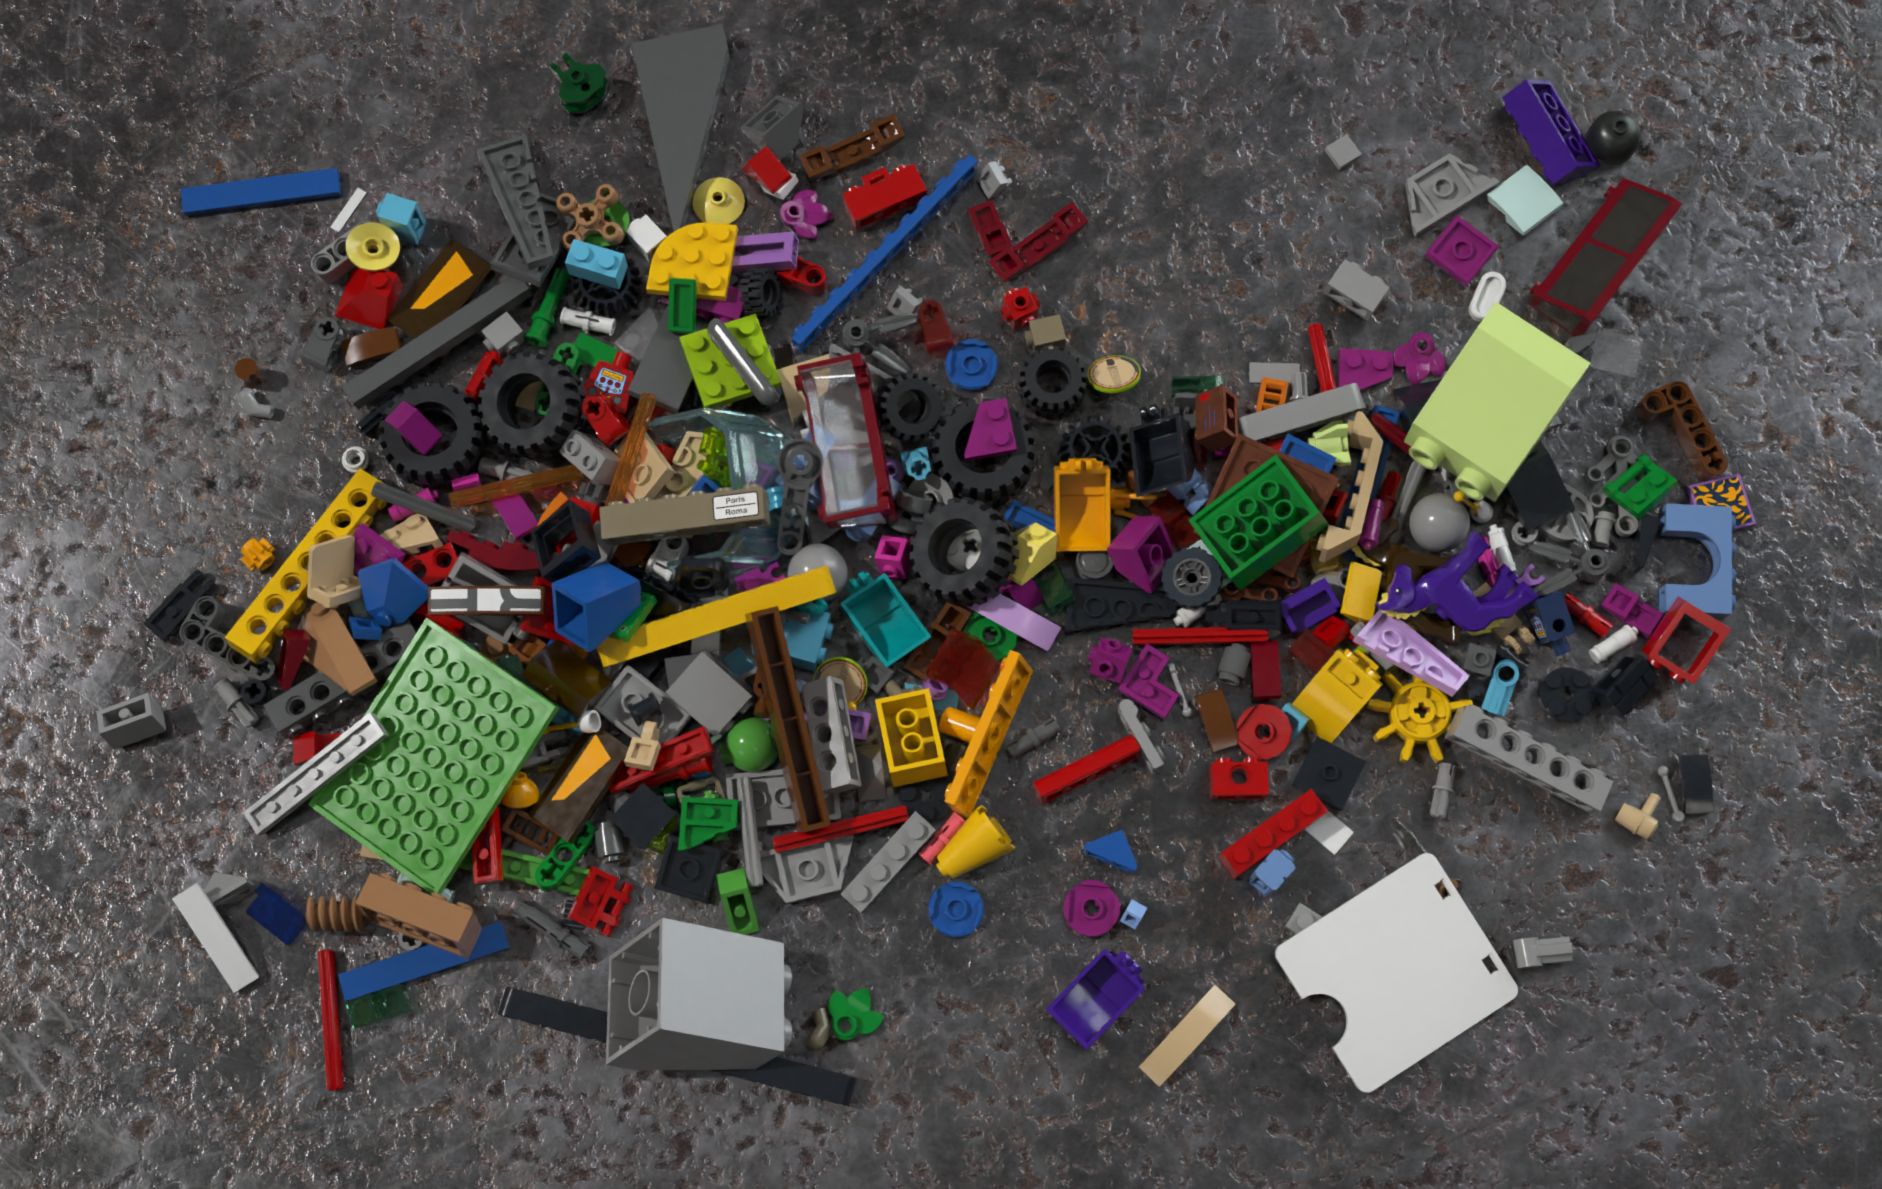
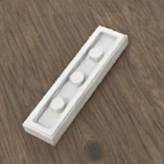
[172,882,259,993]

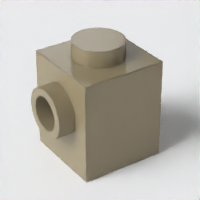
[1024,314,1066,353]

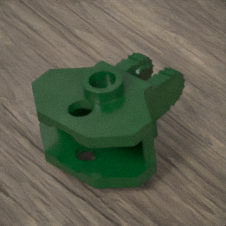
[549,53,609,114]

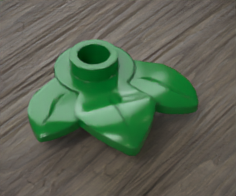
[828,988,884,1041]

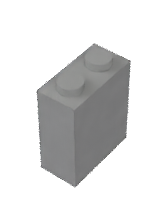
[665,649,754,737]

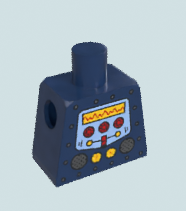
[1522,591,1575,657]

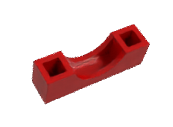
[1218,789,1328,880]

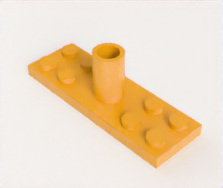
[939,650,1033,819]

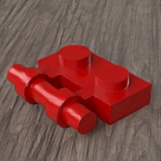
[567,866,634,937]

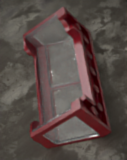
[794,352,898,529]

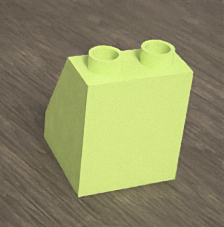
[1404,302,1590,502]

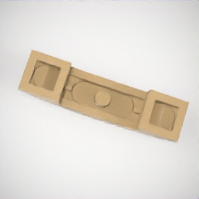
[1138,985,1235,1087]

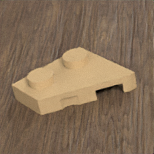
[380,513,443,555]

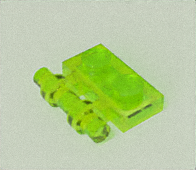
[697,427,751,490]

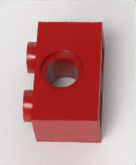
[1209,757,1269,800]

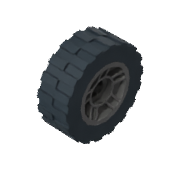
[1161,547,1223,610]

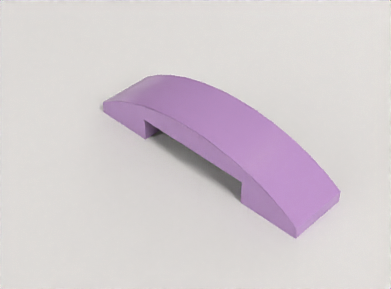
[968,594,1061,651]

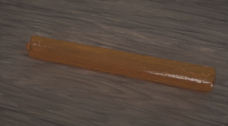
[605,392,657,506]
[449,464,583,508]

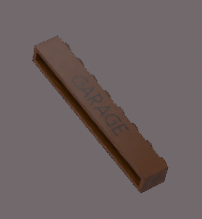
[745,606,831,833]

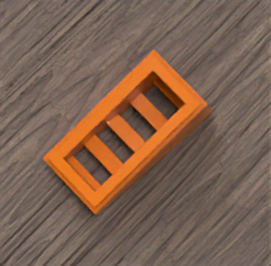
[1255,377,1289,413]

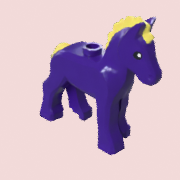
[1375,530,1539,636]

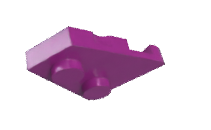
[1337,348,1394,392]

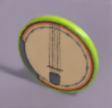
[1087,356,1141,393]
[813,657,868,705]

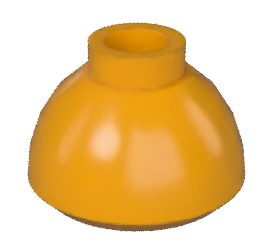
[501,772,540,809]

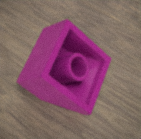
[1107,516,1176,593]

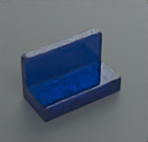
[246,883,307,946]

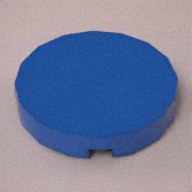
[945,339,998,392]
[929,881,984,938]

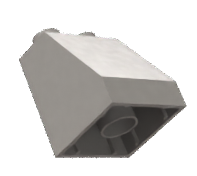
[606,918,792,1070]

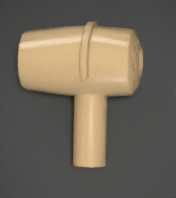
[1615,793,1661,839]

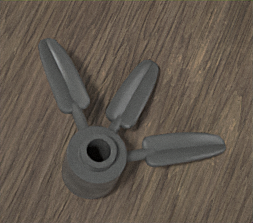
[842,314,918,374]
[1528,509,1609,597]

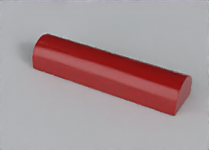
[1032,734,1140,804]
[471,804,504,885]

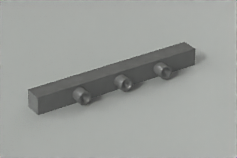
[342,276,532,410]

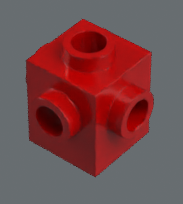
[1000,287,1040,331]

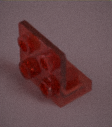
[925,628,1001,709]

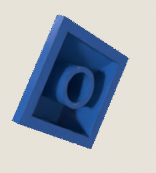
[358,558,428,628]

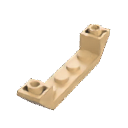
[1316,411,1383,562]

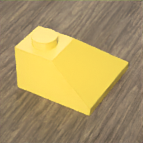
[1008,522,1057,586]

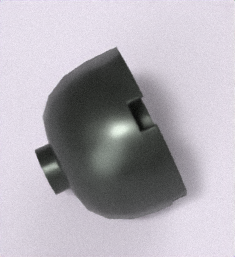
[1586,111,1641,165]

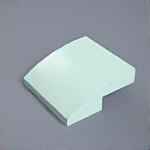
[1487,165,1563,236]

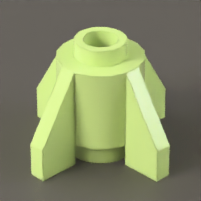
[1308,420,1351,466]

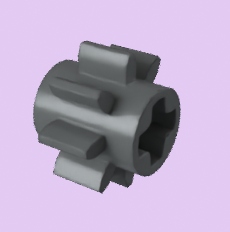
[578,480,613,507]

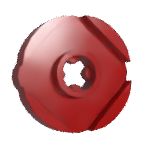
[1236,704,1293,759]

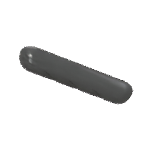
[707,318,780,405]

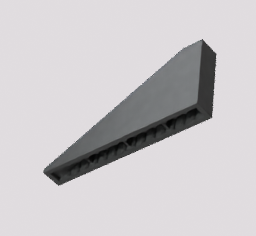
[631,24,733,231]

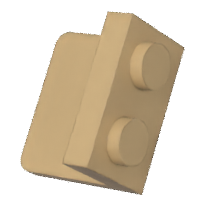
[307,535,363,608]

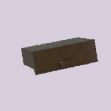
[522,639,613,719]

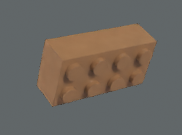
[355,873,482,959]

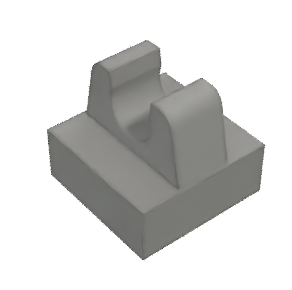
[976,161,1012,199]
[887,286,923,315]

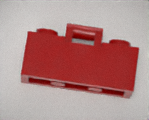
[842,163,927,231]

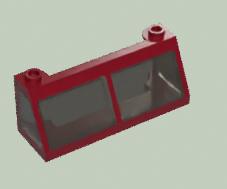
[1528,178,1683,337]

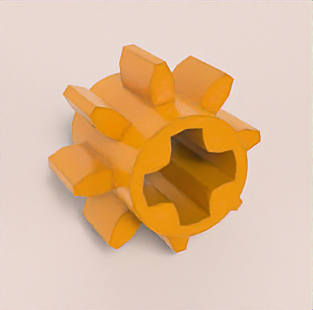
[240,538,275,571]

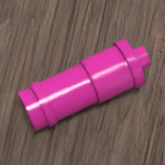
[388,487,440,523]

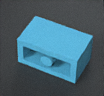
[376,193,427,246]
[565,239,628,289]

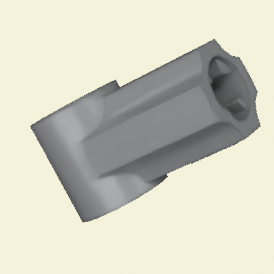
[1513,937,1573,969]

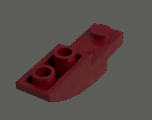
[446,530,541,577]

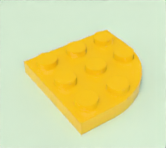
[646,222,738,301]

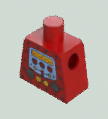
[582,351,635,419]

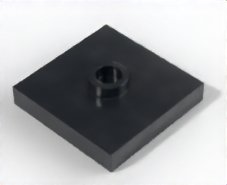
[1291,736,1366,811]
[654,834,724,904]

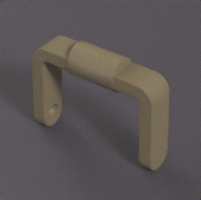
[676,777,725,809]

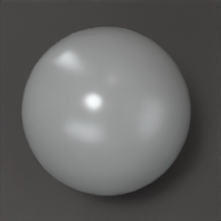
[1409,493,1470,553]
[788,543,848,603]

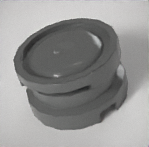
[1075,551,1113,580]

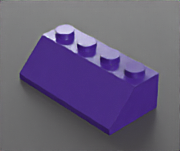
[1502,79,1600,184]

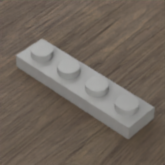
[841,811,937,913]

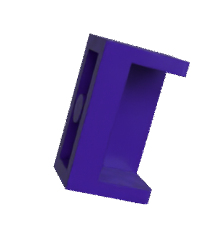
[1282,578,1341,636]

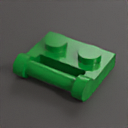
[1602,454,1678,519]

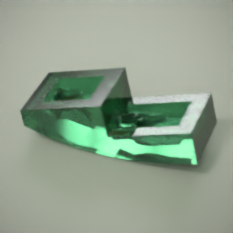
[346,983,412,1029]

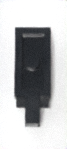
[1205,600,1282,630]

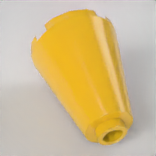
[936,805,1015,879]

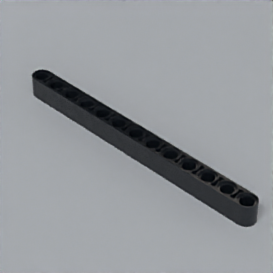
[497,986,857,1107]

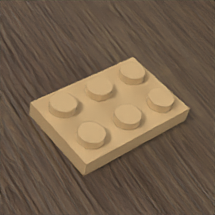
[613,424,675,503]

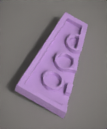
[1353,609,1470,697]

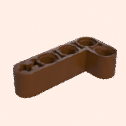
[1636,381,1728,482]

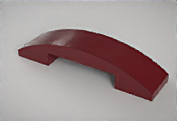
[988,201,1088,283]

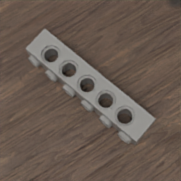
[1445,705,1614,814]

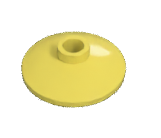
[693,177,745,224]
[346,222,400,271]

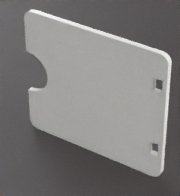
[1275,853,1518,1092]

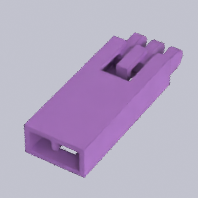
[731,232,799,274]

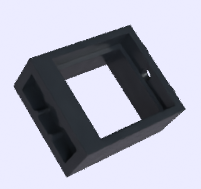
[531,500,601,583]

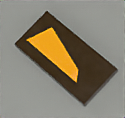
[386,239,494,340]
[529,727,629,844]

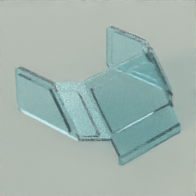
[648,408,807,573]

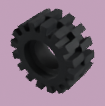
[739,268,783,316]

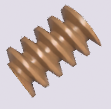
[306,896,367,932]

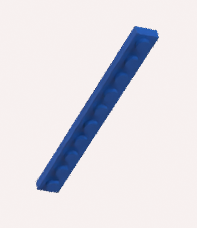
[792,154,978,353]

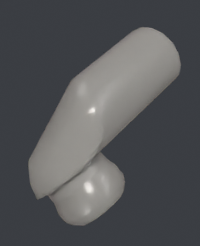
[238,388,274,419]

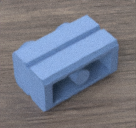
[1248,849,1295,897]

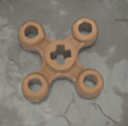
[556,184,624,252]

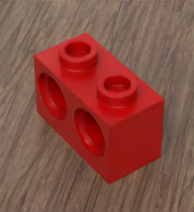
[402,542,459,587]

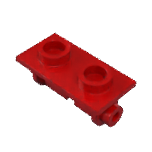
[464,350,504,405]

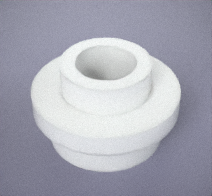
[342,446,369,473]

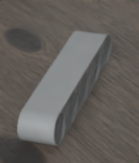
[1238,383,1366,443]

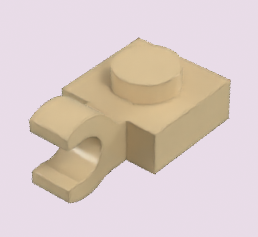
[624,721,661,771]

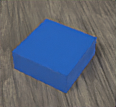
[347,617,382,640]

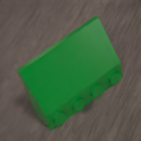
[1188,455,1329,590]

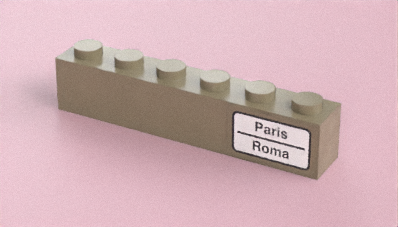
[600,484,770,546]

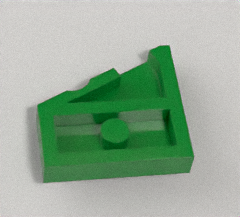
[678,797,739,852]

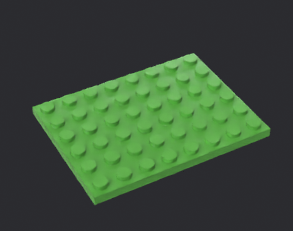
[308,618,559,895]

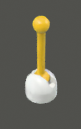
[1454,491,1493,523]
[543,710,601,735]

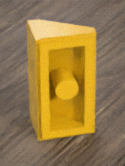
[1341,562,1382,623]

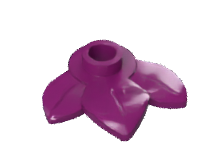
[779,190,832,239]
[1393,332,1445,385]

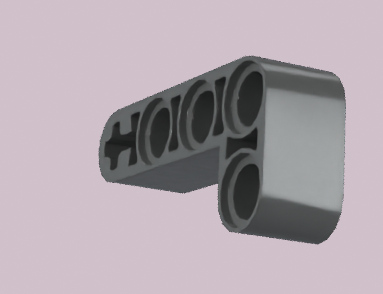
[179,596,278,686]

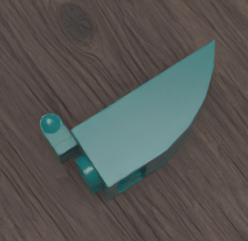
[840,571,932,668]

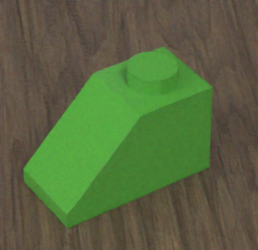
[717,868,760,935]

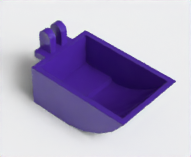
[1046,949,1146,1050]

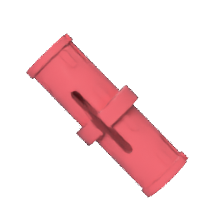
[918,812,965,865]

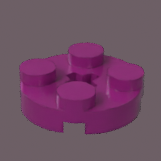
[1063,880,1120,937]

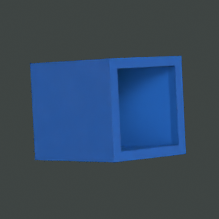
[552,561,641,652]

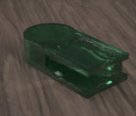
[1170,375,1225,397]
[1033,561,1076,614]

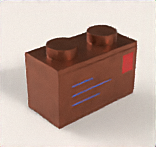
[1194,385,1239,452]

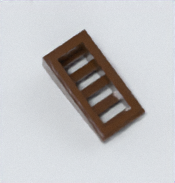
[500,808,560,856]

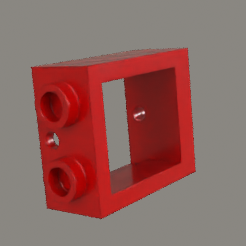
[1642,596,1731,684]

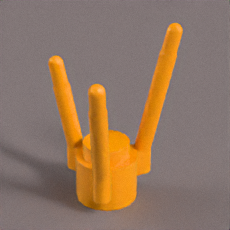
[1110,486,1168,519]

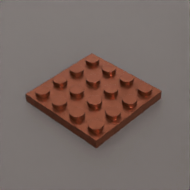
[1193,433,1339,578]

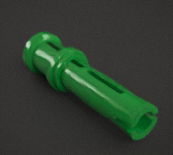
[524,268,571,348]

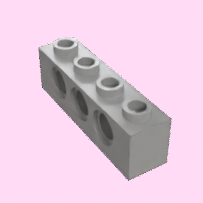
[801,676,862,795]

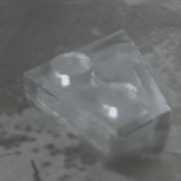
[614,308,658,367]

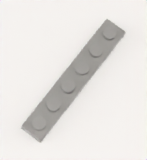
[243,712,389,835]

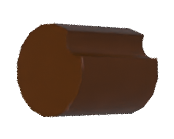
[235,358,264,389]

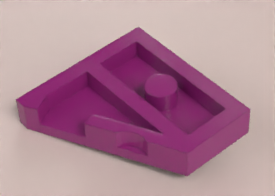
[964,398,1017,461]

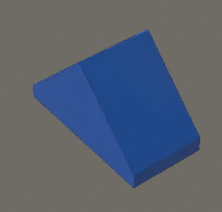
[1082,830,1137,875]

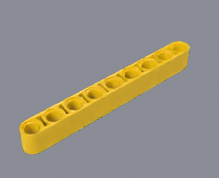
[597,565,836,667]

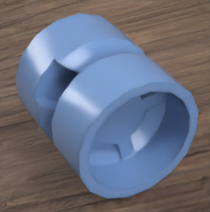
[1167,467,1214,516]

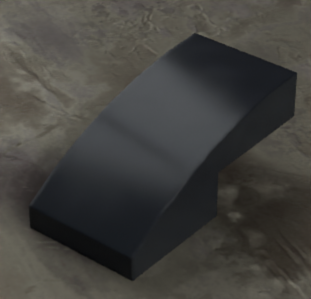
[1679,754,1713,814]

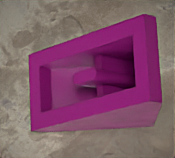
[385,401,443,456]

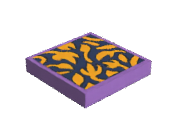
[1686,474,1756,531]

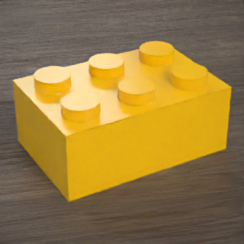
[875,688,948,787]

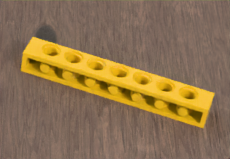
[225,468,388,664]

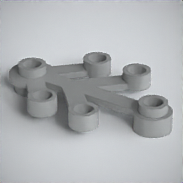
[1585,435,1658,537]

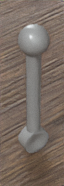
[1167,663,1193,717]
[1658,766,1684,822]

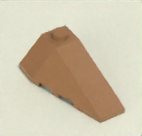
[298,602,377,696]

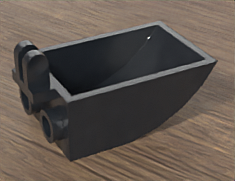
[1129,404,1194,498]

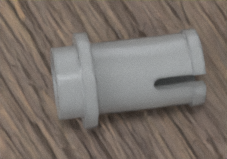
[1592,511,1616,547]

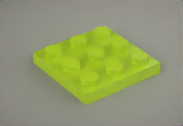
[679,314,782,411]

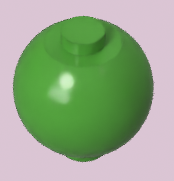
[719,717,778,772]

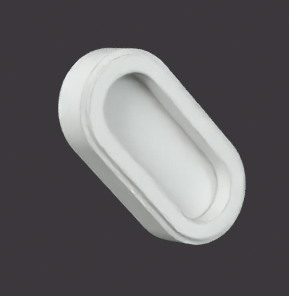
[1468,272,1506,322]

